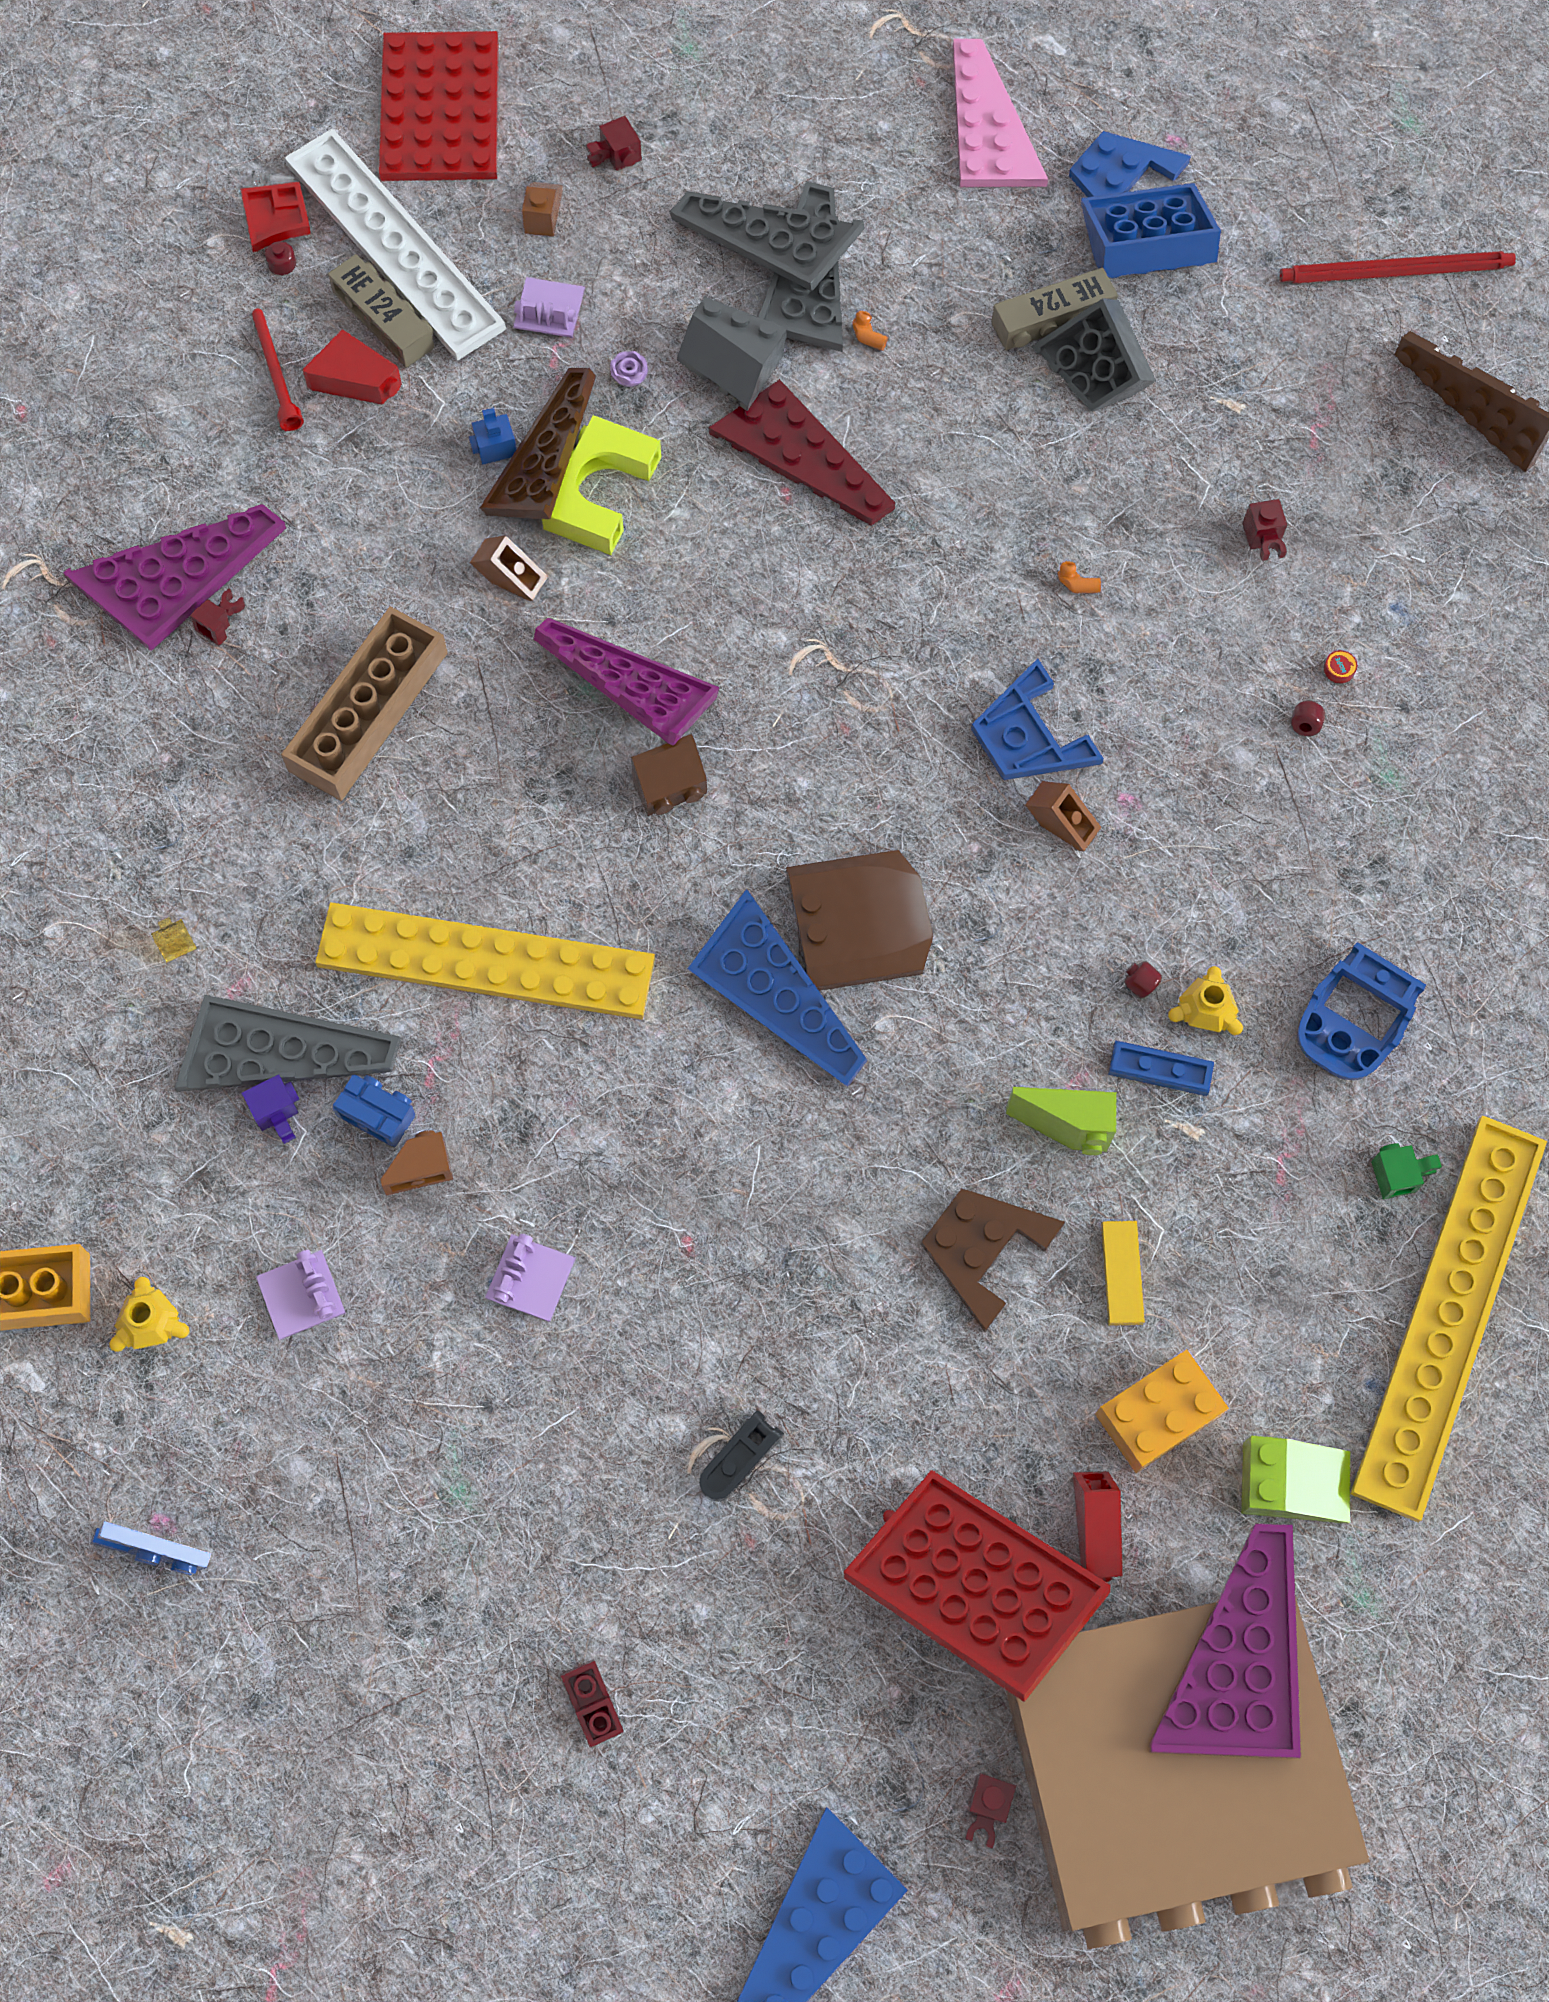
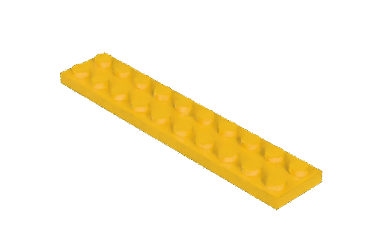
[315,902,655,1020]

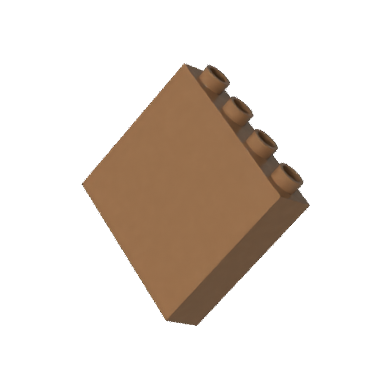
[1006,1596,1370,1949]

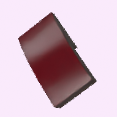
[560,1659,624,1748]

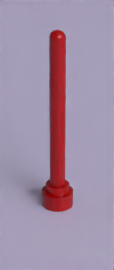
[252,308,304,431]

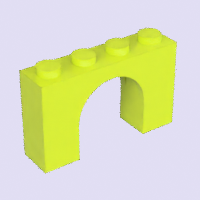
[542,415,661,555]

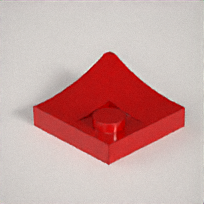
[240,182,311,252]

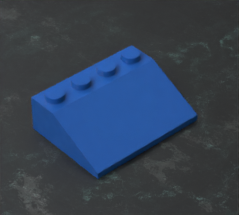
[1081,183,1221,278]

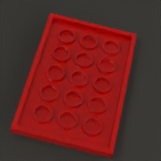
[379,31,499,181]
[843,1470,1111,1702]

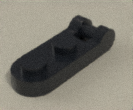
[699,1410,785,1502]

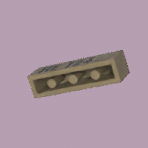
[328,254,435,368]
[991,267,1118,351]

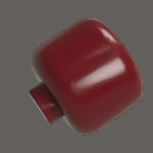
[265,241,297,276]
[1291,701,1325,737]
[1124,961,1162,999]

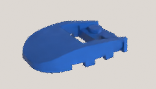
[1297,942,1426,1080]

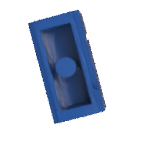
[332,1074,415,1148]

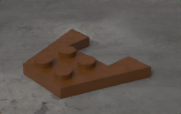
[921,1188,1065,1332]

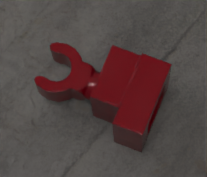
[190,589,245,646]

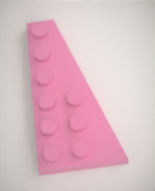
[953,39,1048,187]

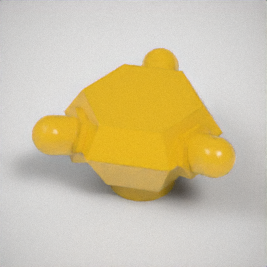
[1168,966,1243,1036]
[109,1276,189,1352]

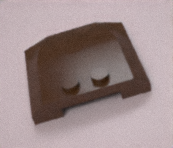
[786,850,933,991]

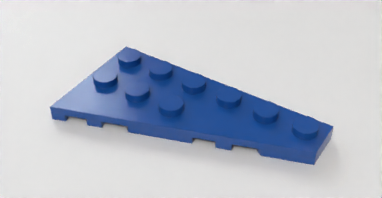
[687,889,867,1087]
[737,1807,908,2002]

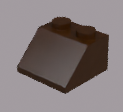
[631,734,707,816]

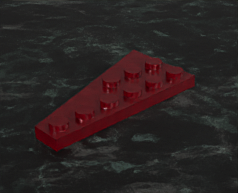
[709,379,896,526]

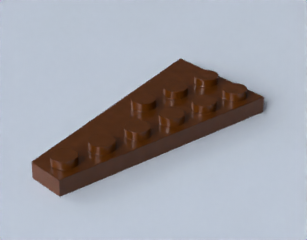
[1394,331,1549,473]

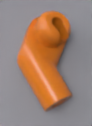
[852,311,888,351]
[1058,561,1101,593]

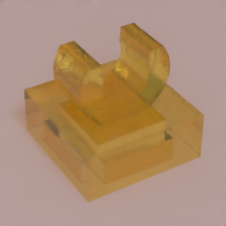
[151,917,197,963]

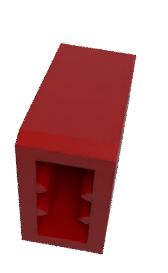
[302,329,402,405]
[1073,1471,1123,1582]

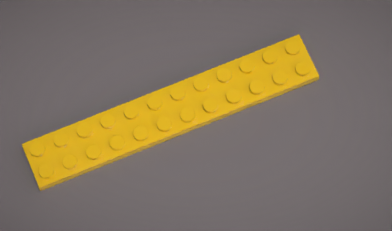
[1350,1115,1547,1523]

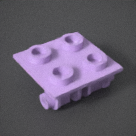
[513,277,585,338]
[485,1233,576,1322]
[256,1250,345,1340]

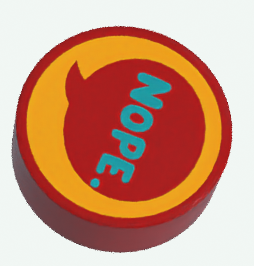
[1324,650,1358,684]

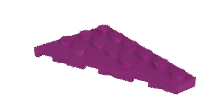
[63,504,286,651]
[533,618,720,745]
[1149,1524,1301,1758]

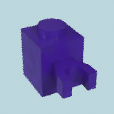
[242,1074,300,1144]

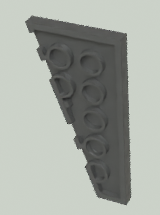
[759,181,843,352]
[670,191,865,291]
[175,995,401,1092]

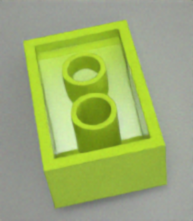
[1006,1087,1117,1155]
[1241,1435,1350,1524]

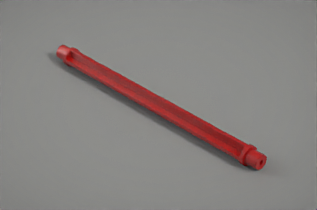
[1279,251,1516,284]

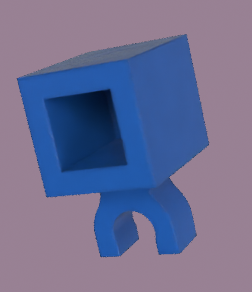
[468,407,517,465]

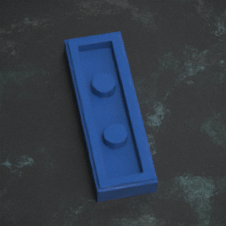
[1108,1040,1214,1096]

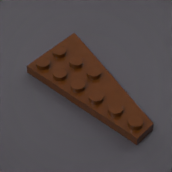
[480,368,596,519]

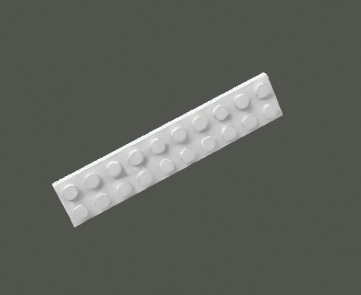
[284,128,506,361]

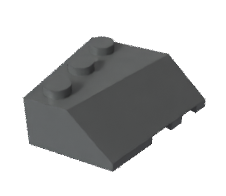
[677,297,787,411]
[1031,298,1156,411]

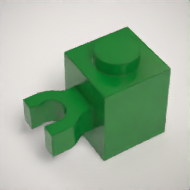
[1371,1143,1442,1200]

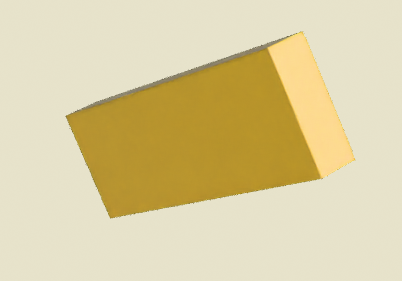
[1101,1221,1145,1326]

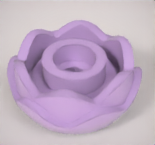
[610,351,648,387]

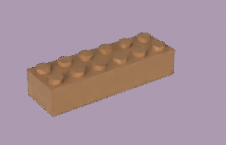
[281,606,448,801]

